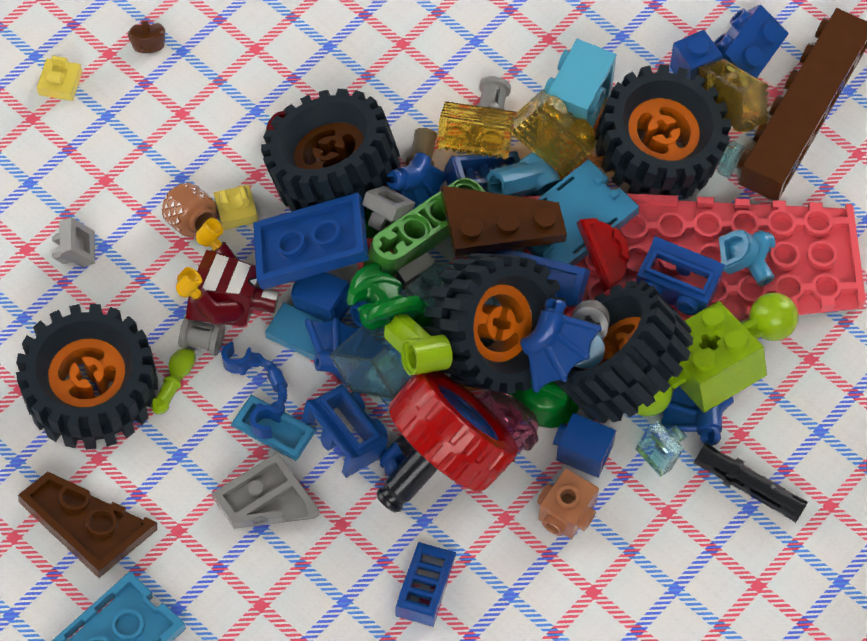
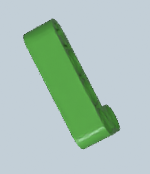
[364,178,486,276]

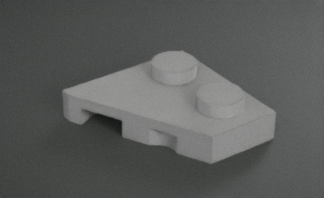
[212,452,320,529]

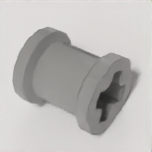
[474,76,511,124]
[178,316,225,356]

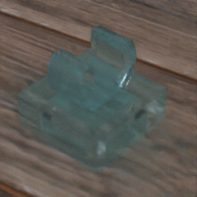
[635,421,687,477]

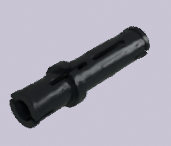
[693,442,808,523]

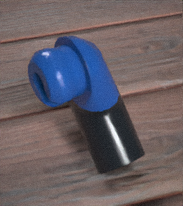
[380,434,414,476]

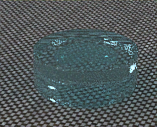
[717,141,744,179]

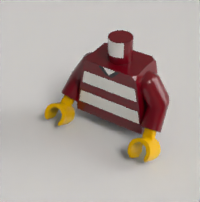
[176,217,279,327]

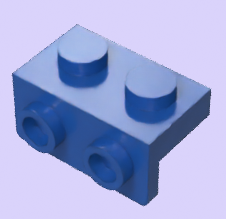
[714,4,789,85]

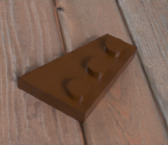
[441,186,567,257]
[18,472,157,578]

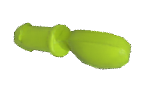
[151,348,196,415]

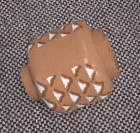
[161,183,217,237]

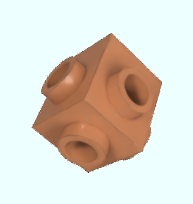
[537,468,599,539]

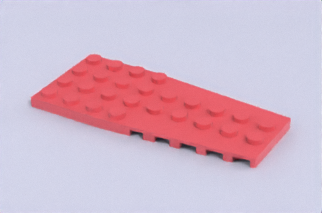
[522,194,866,321]

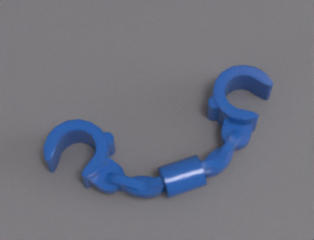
[221,342,288,439]

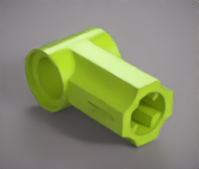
[384,314,452,375]

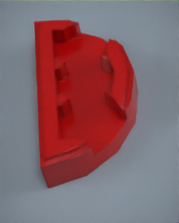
[576,218,630,291]

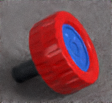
[377,371,518,513]

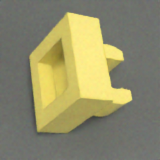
[37,55,82,101]
[214,185,258,230]

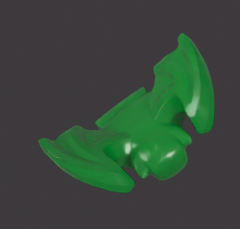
[346,263,432,330]

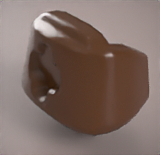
[128,21,165,53]

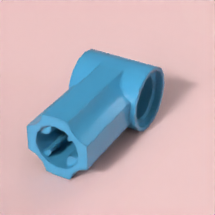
[486,150,561,197]

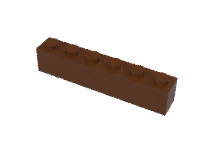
[737,8,867,201]

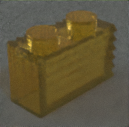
[699,59,769,132]
[509,90,595,176]
[437,101,516,160]

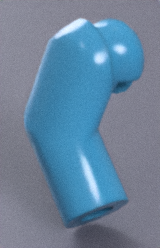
[747,231,776,286]

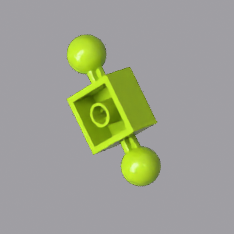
[637,293,799,417]

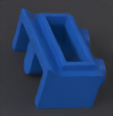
[636,236,725,315]
[302,384,388,478]

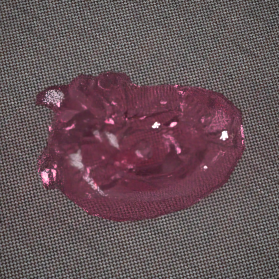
[478,391,539,462]

